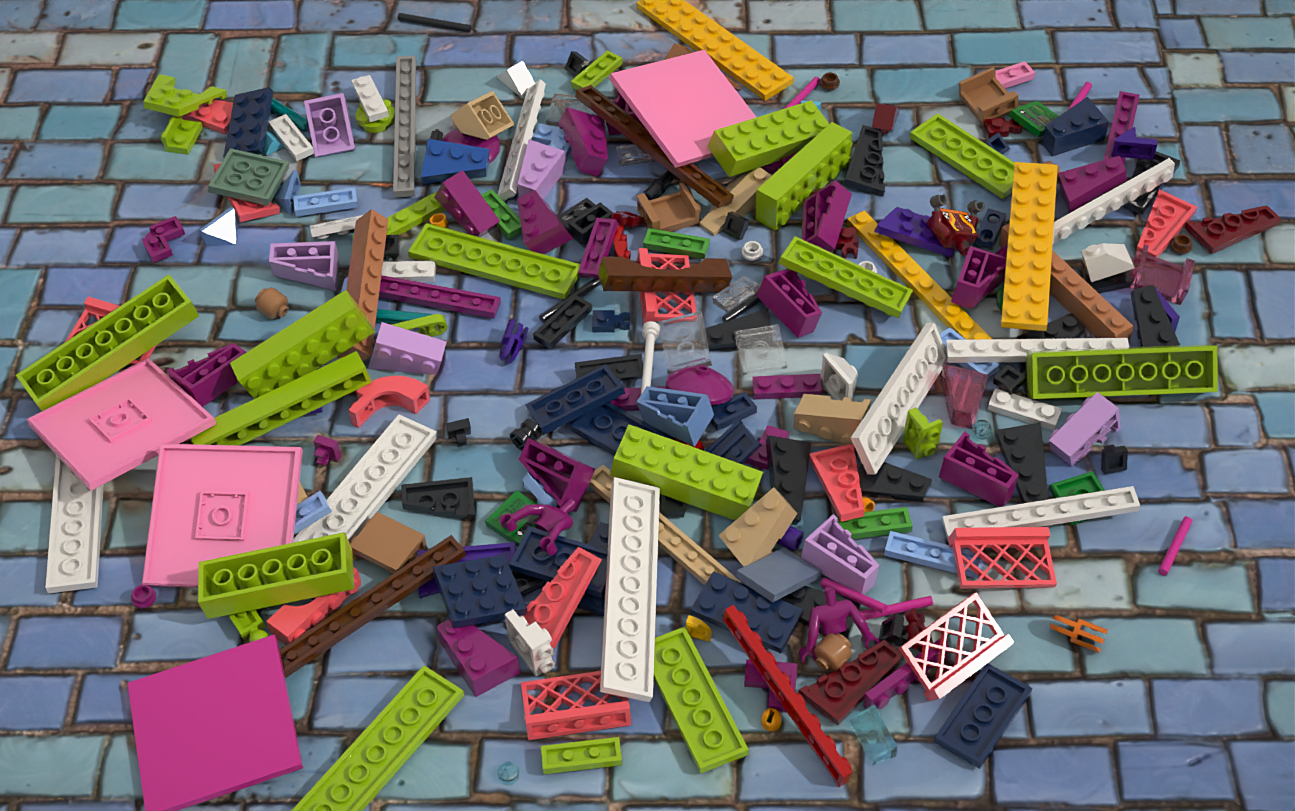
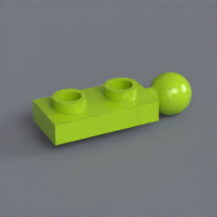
[228,610,269,642]

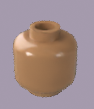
[255,287,289,320]
[814,633,852,671]

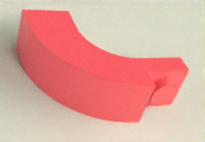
[349,376,430,428]

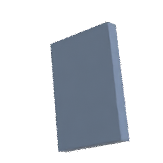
[735,547,821,602]

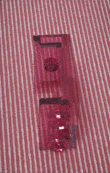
[1129,244,1195,305]

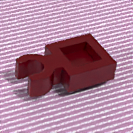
[984,117,1022,139]
[611,211,644,228]
[836,227,859,259]
[905,608,933,652]

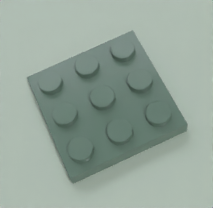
[208,148,289,206]

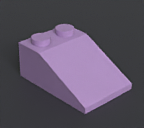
[304,93,355,158]

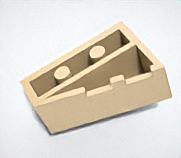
[793,394,871,448]
[719,487,798,567]

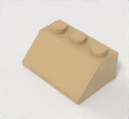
[450,91,515,140]

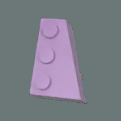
[517,139,566,199]
[269,241,339,291]
[368,322,447,375]
[1049,392,1121,467]
[801,514,879,595]

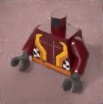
[926,194,985,256]

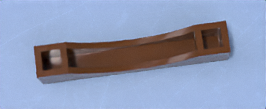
[598,257,732,292]

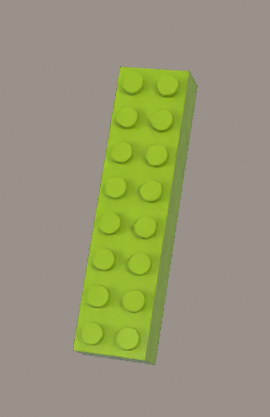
[16,274,199,411]
[1027,344,1218,399]

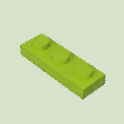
[570,50,623,90]
[541,737,622,774]

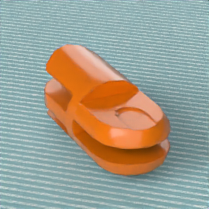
[1050,615,1108,653]

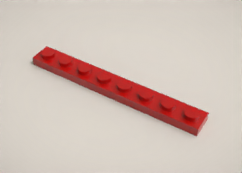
[723,605,852,787]

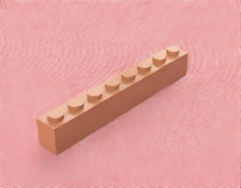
[337,209,388,362]
[999,224,1133,343]

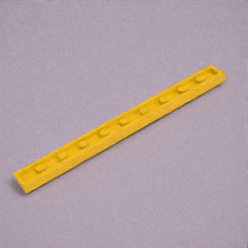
[847,210,992,340]

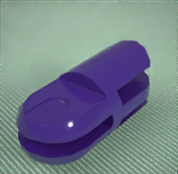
[499,319,529,364]

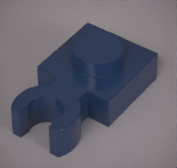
[592,310,630,333]

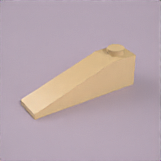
[700,167,772,236]

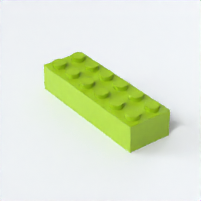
[707,100,829,177]
[756,122,853,231]
[230,290,375,399]
[610,425,763,520]
[198,532,354,619]

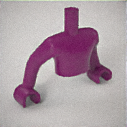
[500,499,576,555]
[798,587,880,664]

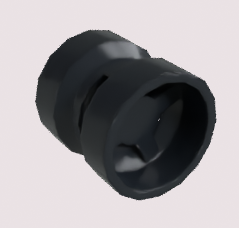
[510,419,542,450]

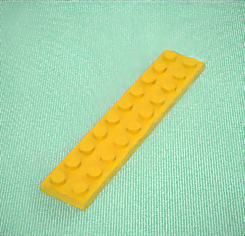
[636,0,794,101]
[1001,162,1058,331]

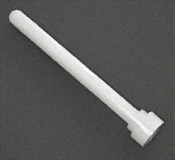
[641,321,660,394]

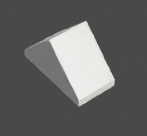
[497,61,535,97]

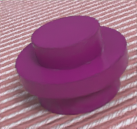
[131,584,156,608]

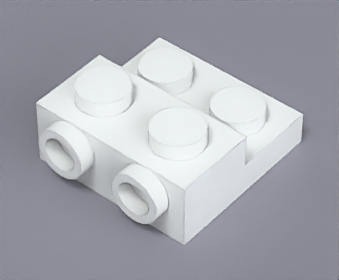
[505,609,555,676]

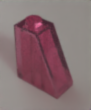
[941,364,989,430]

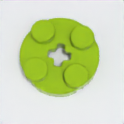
[355,99,395,133]

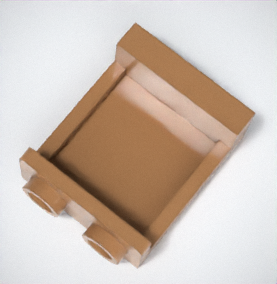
[959,67,1018,125]
[637,182,701,232]
[350,512,427,575]

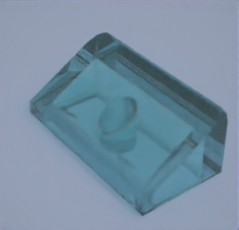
[849,705,897,765]

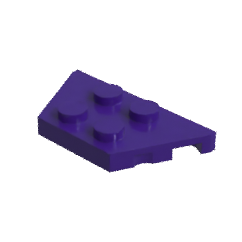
[874,207,954,257]

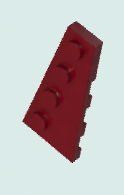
[1184,205,1281,254]
[799,640,904,725]

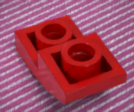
[614,225,631,260]

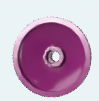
[442,128,500,164]
[666,365,734,405]

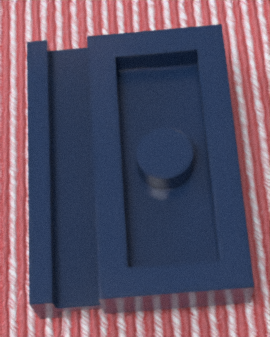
[706,420,762,464]

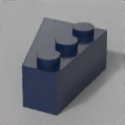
[1042,97,1109,157]

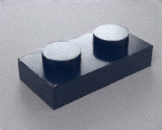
[710,392,757,431]

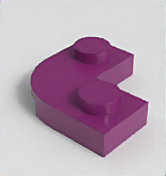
[142,216,185,263]

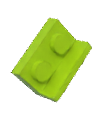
[161,115,203,155]
[902,407,943,460]

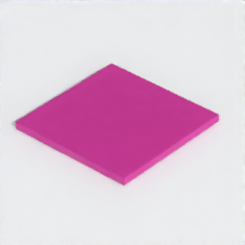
[127,634,303,811]

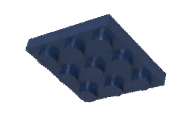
[433,555,527,628]

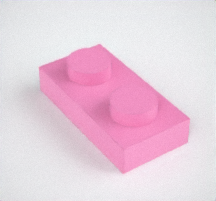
[996,61,1035,89]

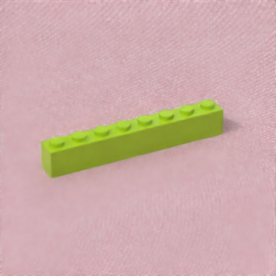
[191,351,372,446]

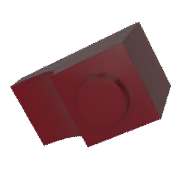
[872,103,900,134]

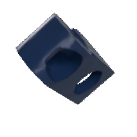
[975,208,1006,250]

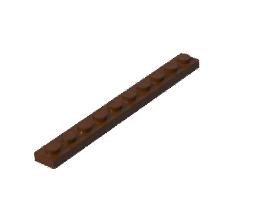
[575,85,734,208]
[280,535,467,678]

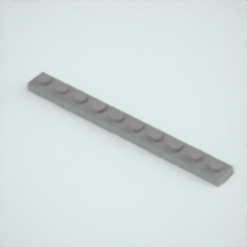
[393,55,417,197]

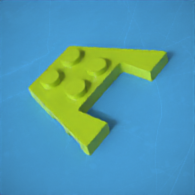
[143,74,227,117]

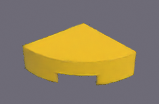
[686,615,713,642]

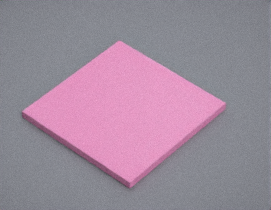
[609,50,756,168]
[27,358,216,491]
[142,444,303,588]

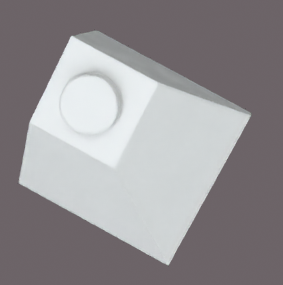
[1081,243,1134,282]
[821,353,858,401]

